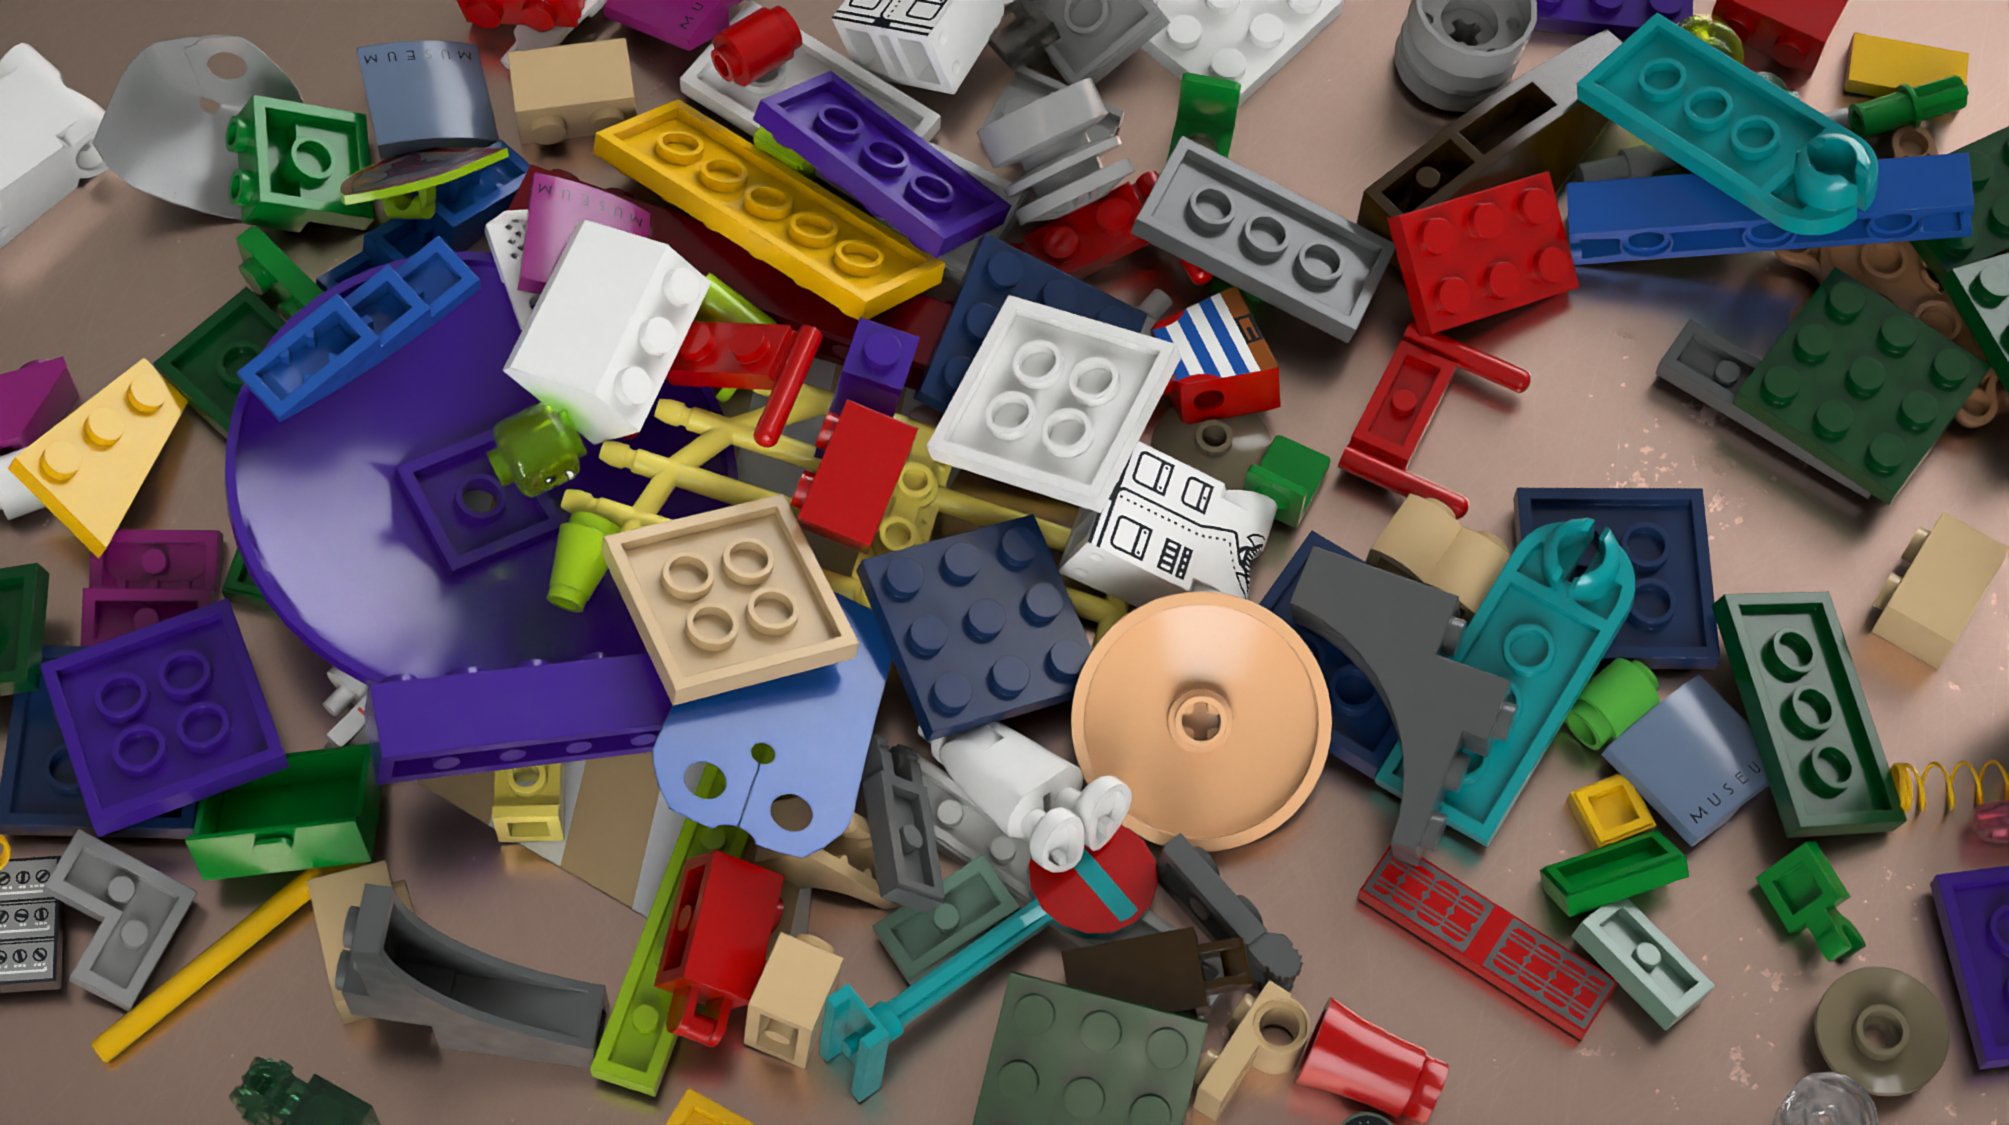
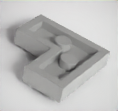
[43,829,198,1012]

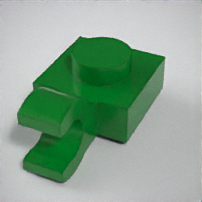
[1755,842,1866,962]

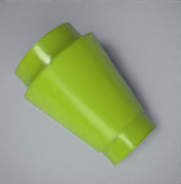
[546,511,620,612]

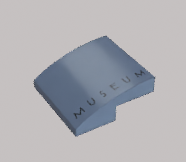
[356,40,500,158]
[1601,675,1770,847]

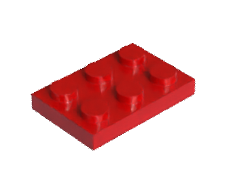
[1387,171,1580,336]

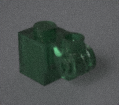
[229,1057,381,1125]

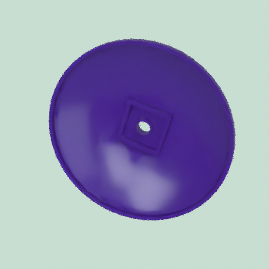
[224,251,738,686]

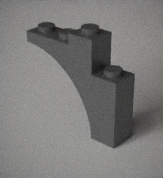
[1290,546,1518,867]
[335,883,610,1069]

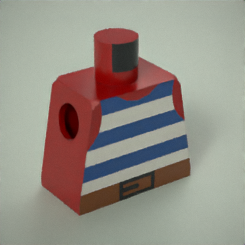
[1150,286,1281,425]

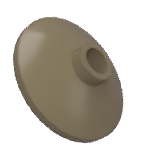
[1150,406,1272,490]
[1815,966,1950,1096]

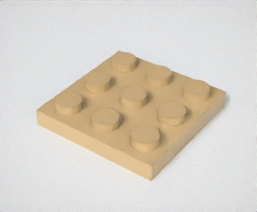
[601,494,859,706]

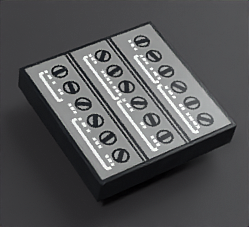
[0,856,64,993]

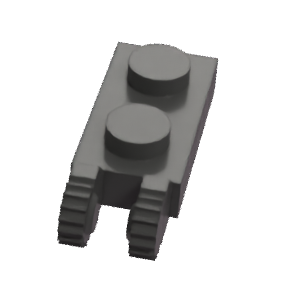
[861,734,945,913]
[1156,833,1303,993]

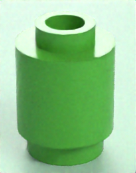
[1565,658,1660,750]

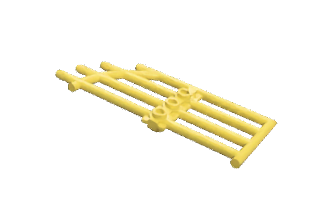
[561,383,1130,649]

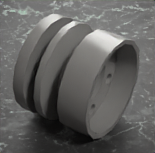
[1395,0,1537,112]
[976,78,1135,226]

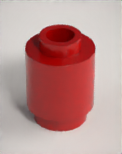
[711,6,802,87]

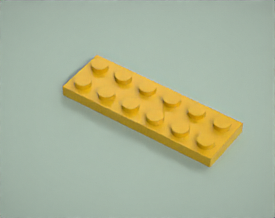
[593,99,946,321]

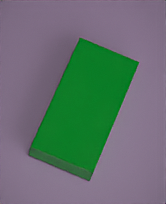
[1540,830,1689,917]

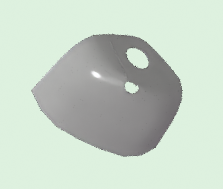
[92,34,304,221]

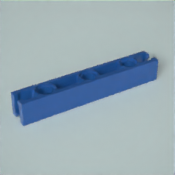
[1567,152,1974,265]

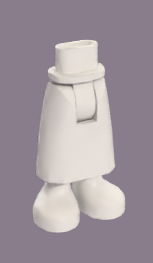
[918,721,1132,873]

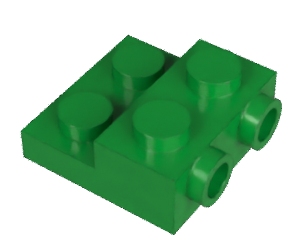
[225,95,375,233]

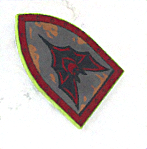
[339,148,509,219]

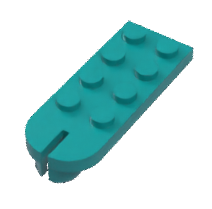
[1577,13,1878,236]
[1375,518,1635,848]

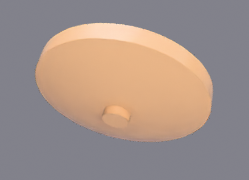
[1071,591,1332,852]

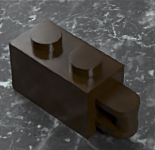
[1061,926,1253,1019]

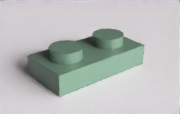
[873,854,1020,985]
[1571,898,1715,1031]

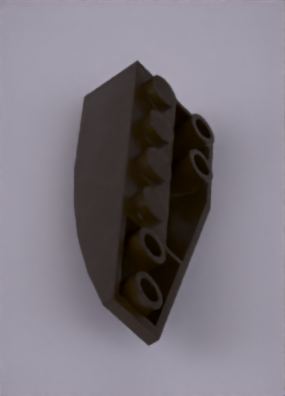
[1356,29,1623,272]

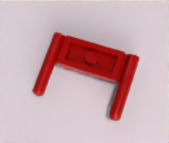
[1009,171,1213,285]
[1338,320,1531,520]
[620,321,823,448]

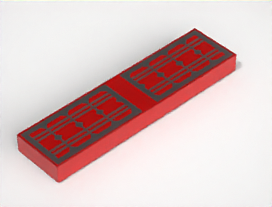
[1357,845,1618,1040]

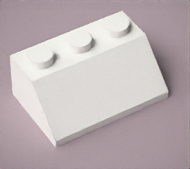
[503,219,712,445]

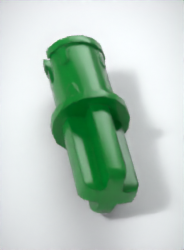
[1848,75,1969,140]

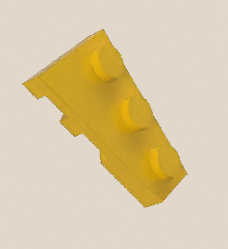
[8,358,188,559]

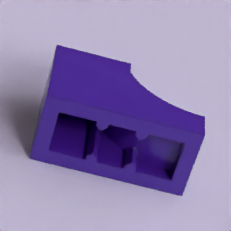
[814,317,920,460]

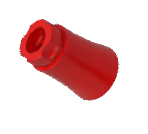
[1294,997,1449,1124]

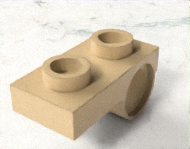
[1193,980,1311,1122]

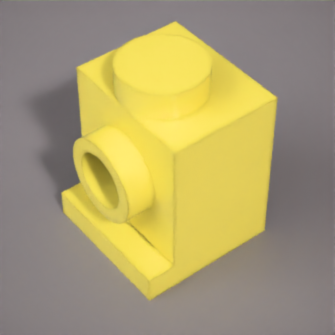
[492,763,566,842]

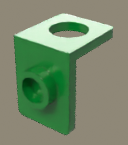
[1166,72,1241,163]
[1243,435,1331,529]

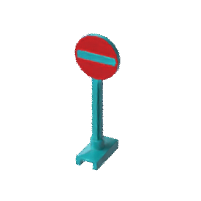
[819,825,1158,1103]

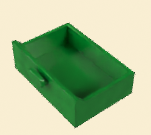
[185,744,383,881]

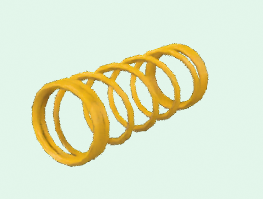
[1890,759,2009,813]

